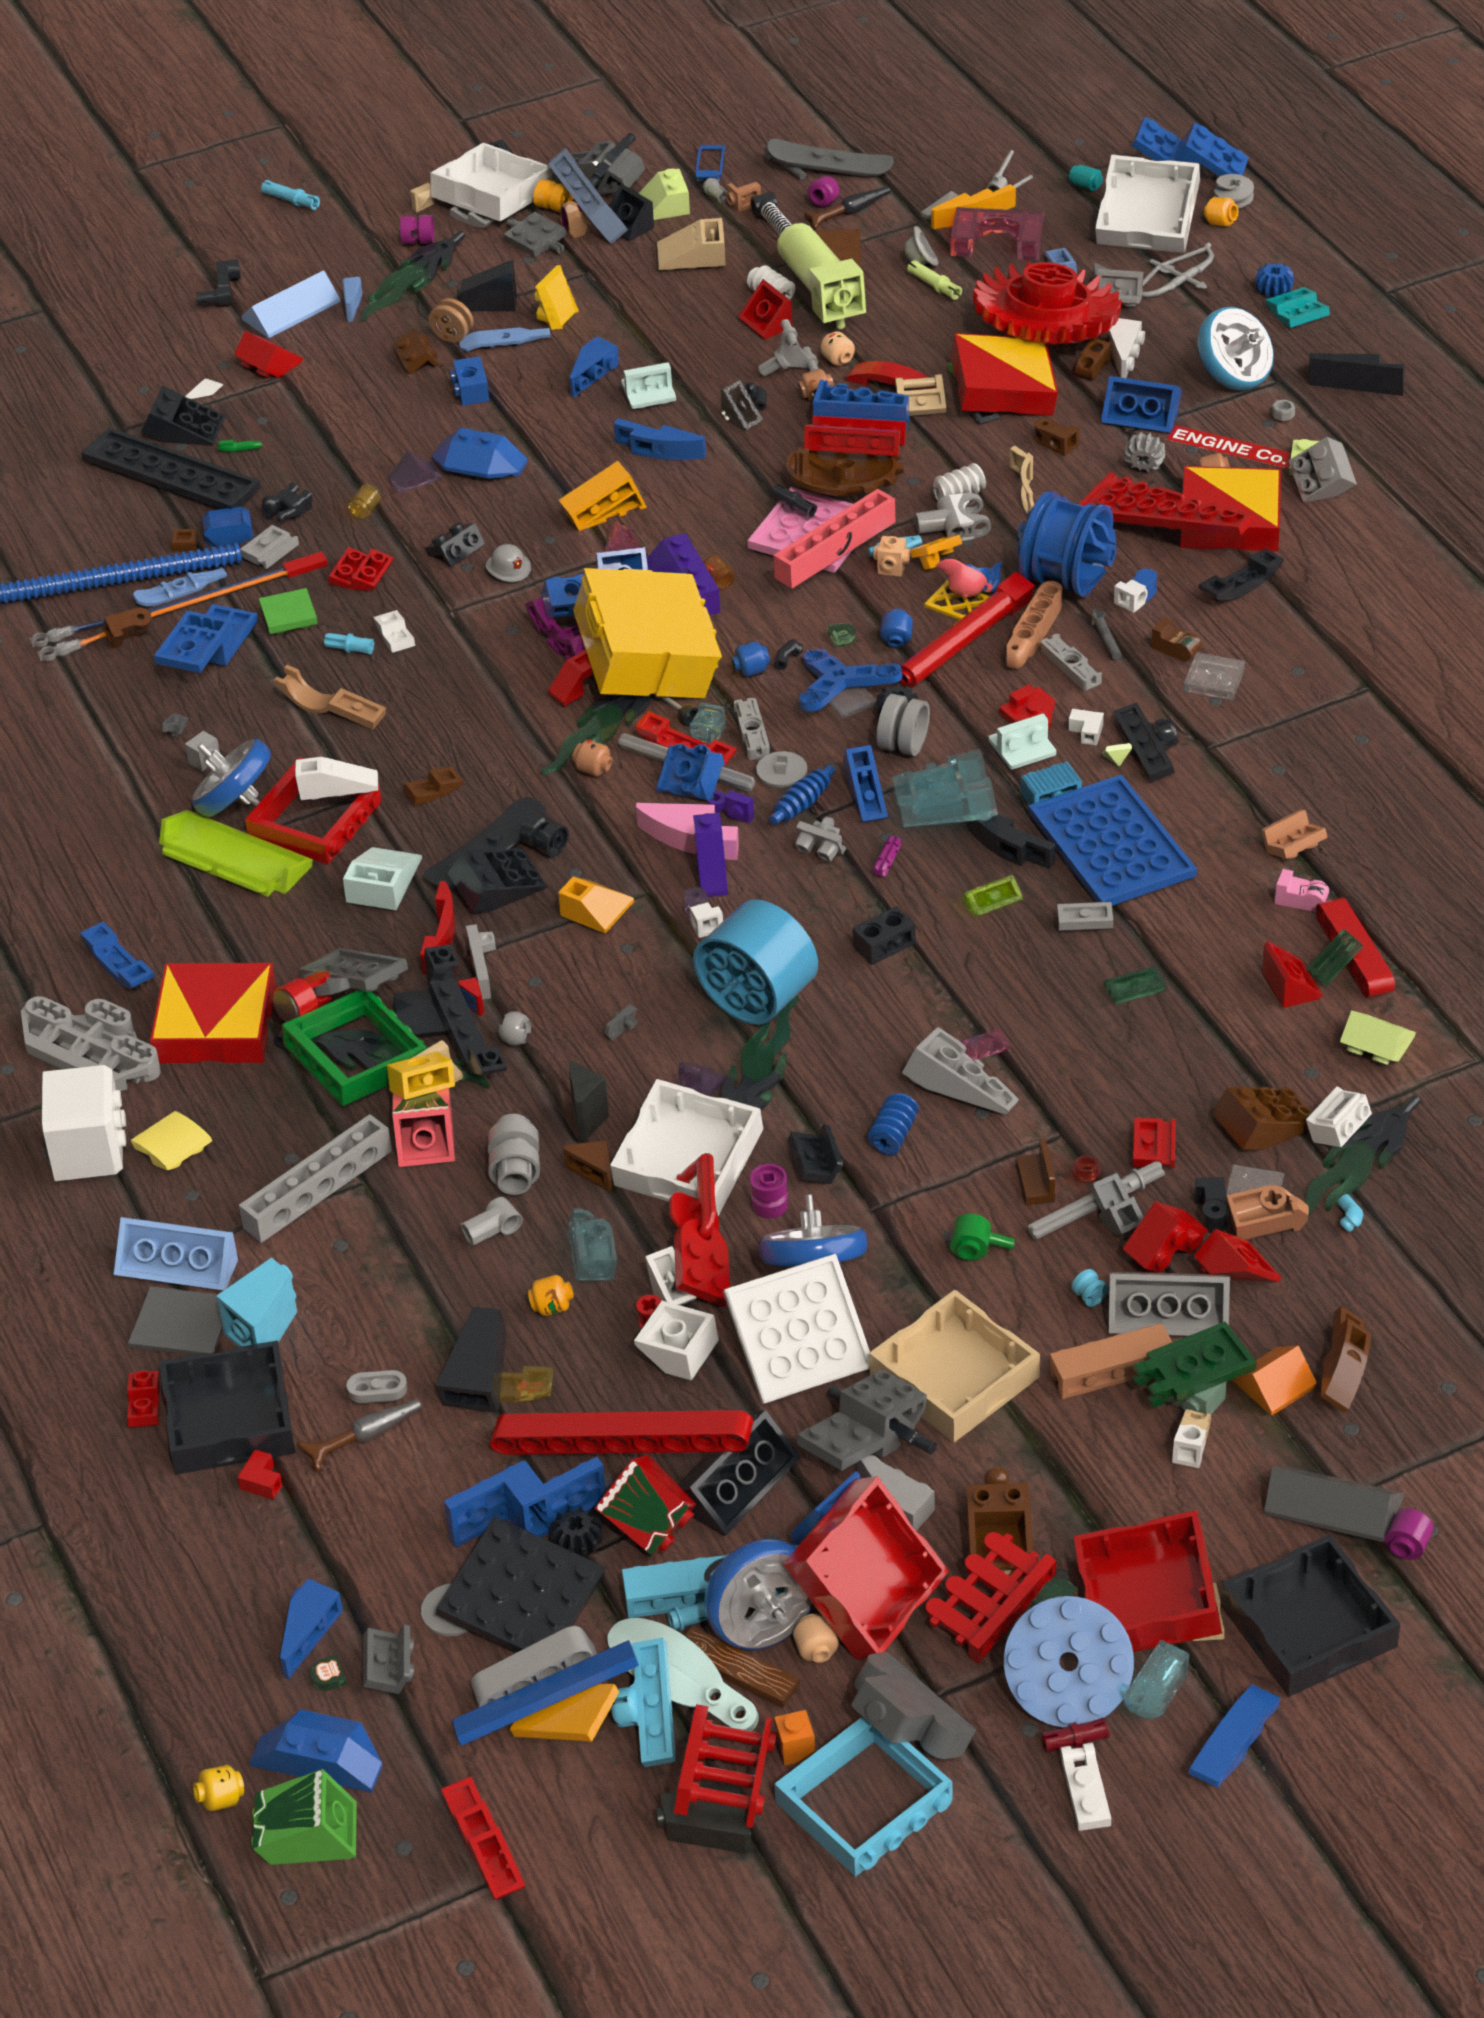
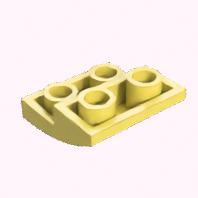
[131,1111,212,1171]

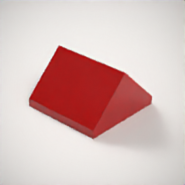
[738,279,792,339]
[1262,941,1323,1008]

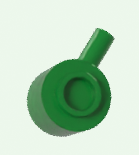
[950,1214,1015,1261]

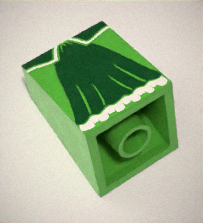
[251,1769,357,1865]

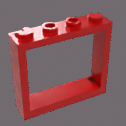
[245,757,382,865]

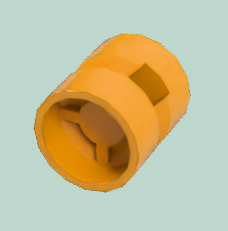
[533,179,573,213]

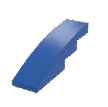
[1188,1684,1281,1788]

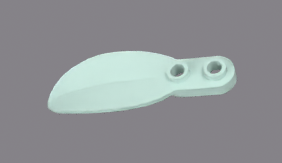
[608,1618,759,1731]

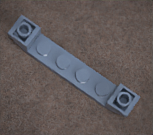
[548,147,628,244]

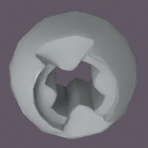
[498,1012,531,1046]

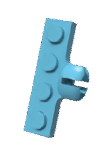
[611,1638,676,1767]

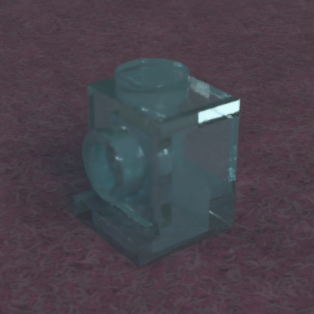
[690,702,726,744]

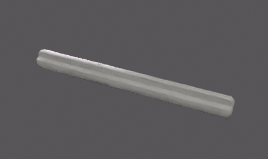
[618,733,755,792]

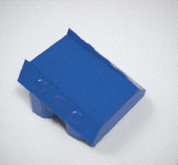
[202,507,253,547]
[656,744,725,800]

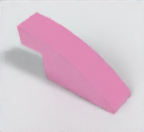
[636,803,739,860]

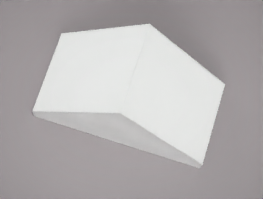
[645,1246,696,1305]

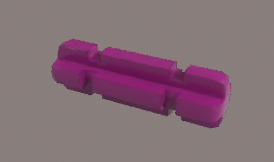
[873,835,901,877]

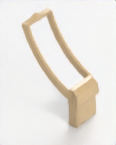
[1010,446,1034,514]

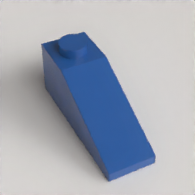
[843,745,888,823]
[280,1578,343,1679]

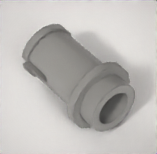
[703,178,728,203]

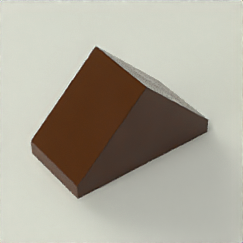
[563,1140,613,1192]

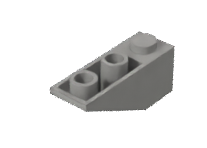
[857,1455,935,1531]

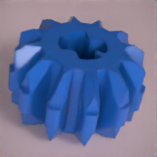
[1255,262,1294,297]

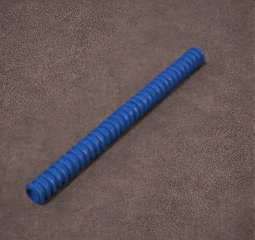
[0,542,242,605]

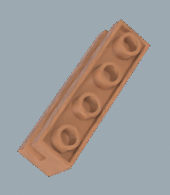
[1050,1323,1172,1399]

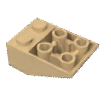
[657,218,726,270]

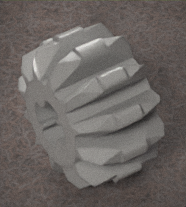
[1125,432,1165,472]

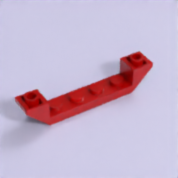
[548,649,594,706]

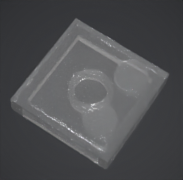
[1183,652,1246,700]

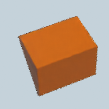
[1232,1345,1317,1416]

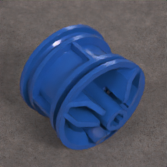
[1017,490,1117,597]

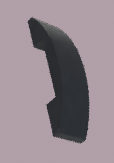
[1198,548,1284,600]

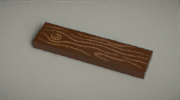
[684,1626,800,1708]

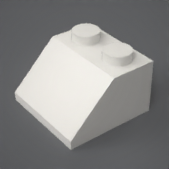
[634,1301,719,1380]

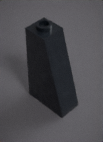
[435,1307,507,1412]

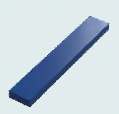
[452,1640,639,1745]

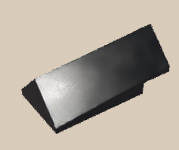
[1309,353,1406,396]

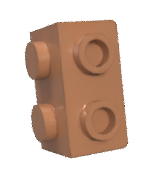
[1262,809,1327,859]

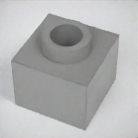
[185,731,220,771]

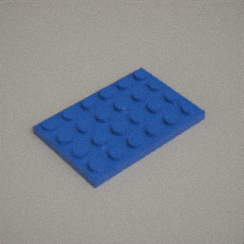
[1028,774,1197,906]

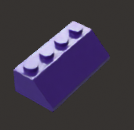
[646,533,720,615]

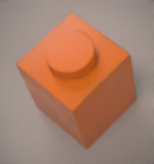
[774,1710,815,1766]

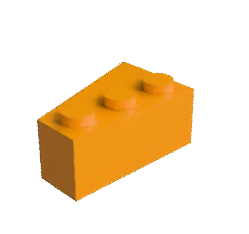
[559,461,647,531]

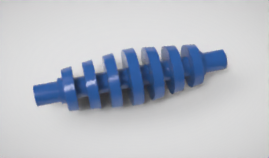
[769,766,835,825]

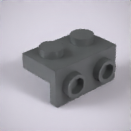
[363,1624,414,1694]

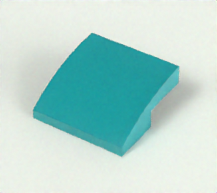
[1265,287,1330,328]

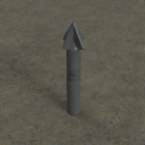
[764,146,806,180]
[1091,609,1122,660]

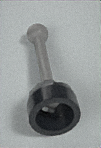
[654,694,700,726]

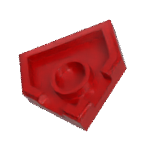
[999,684,1055,730]

